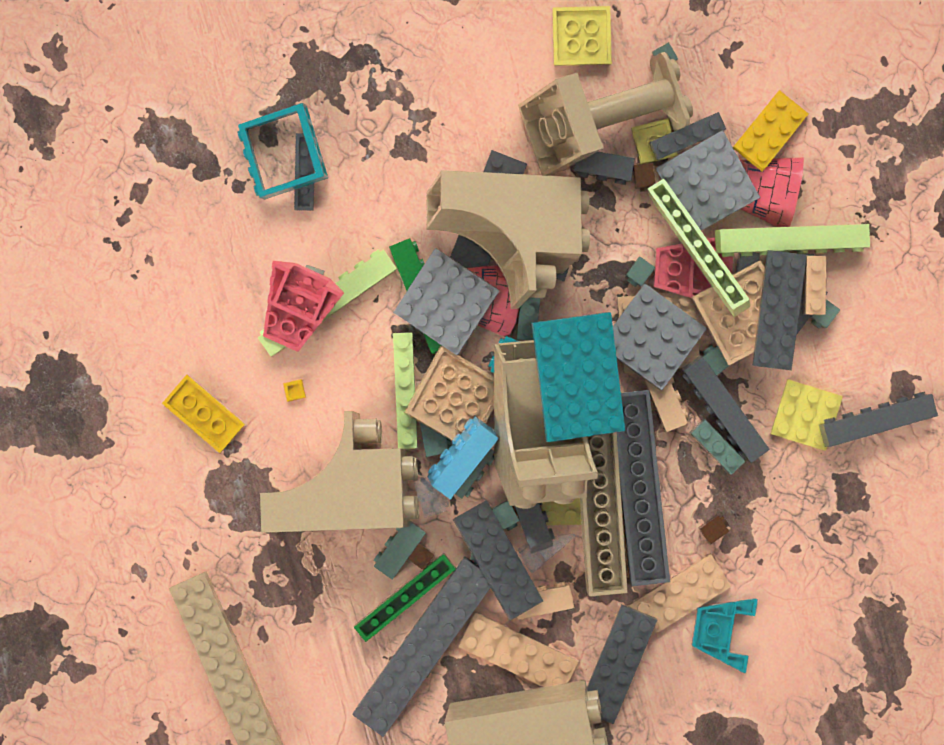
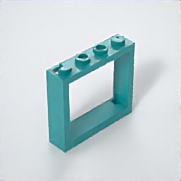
[237,103,329,200]

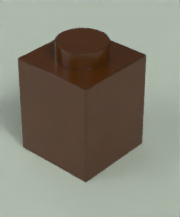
[633,162,656,192]
[698,514,730,545]
[408,542,435,570]

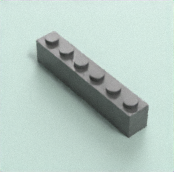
[682,356,770,463]
[819,391,938,447]

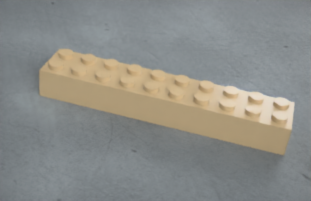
[580,432,627,596]
[169,571,283,745]

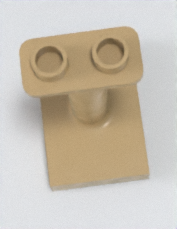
[518,52,693,176]

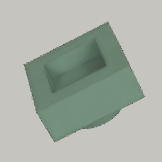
[652,42,678,61]

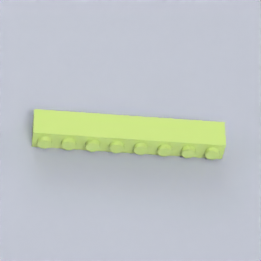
[648,179,750,317]
[715,224,870,257]
[258,249,397,357]

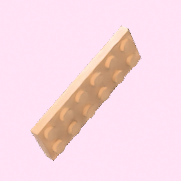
[614,553,732,637]
[458,612,579,687]

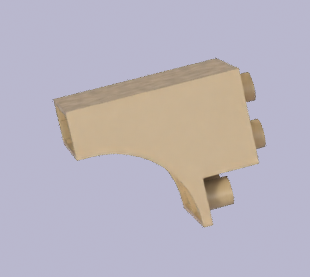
[426,170,590,309]
[494,340,598,509]
[260,411,419,533]
[445,680,608,745]

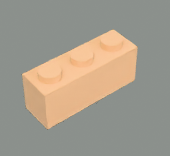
[803,256,826,315]
[643,377,689,432]
[517,581,574,620]

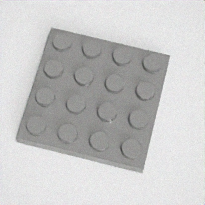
[655,130,761,231]
[393,248,500,355]
[613,283,707,391]

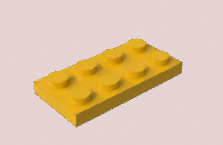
[733,90,809,172]
[162,374,245,453]

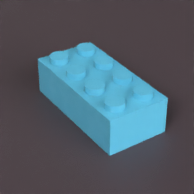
[428,416,499,499]

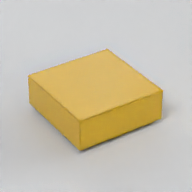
[283,379,306,402]

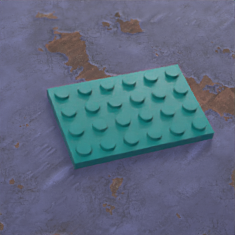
[532,312,625,442]

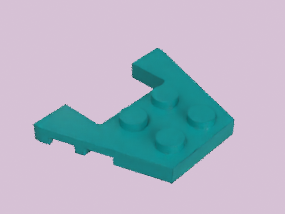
[691,598,758,673]

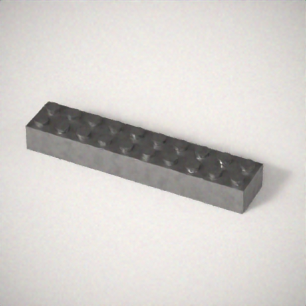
[617,390,670,586]
[352,556,491,737]

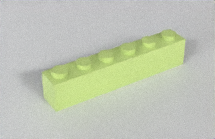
[393,333,418,449]

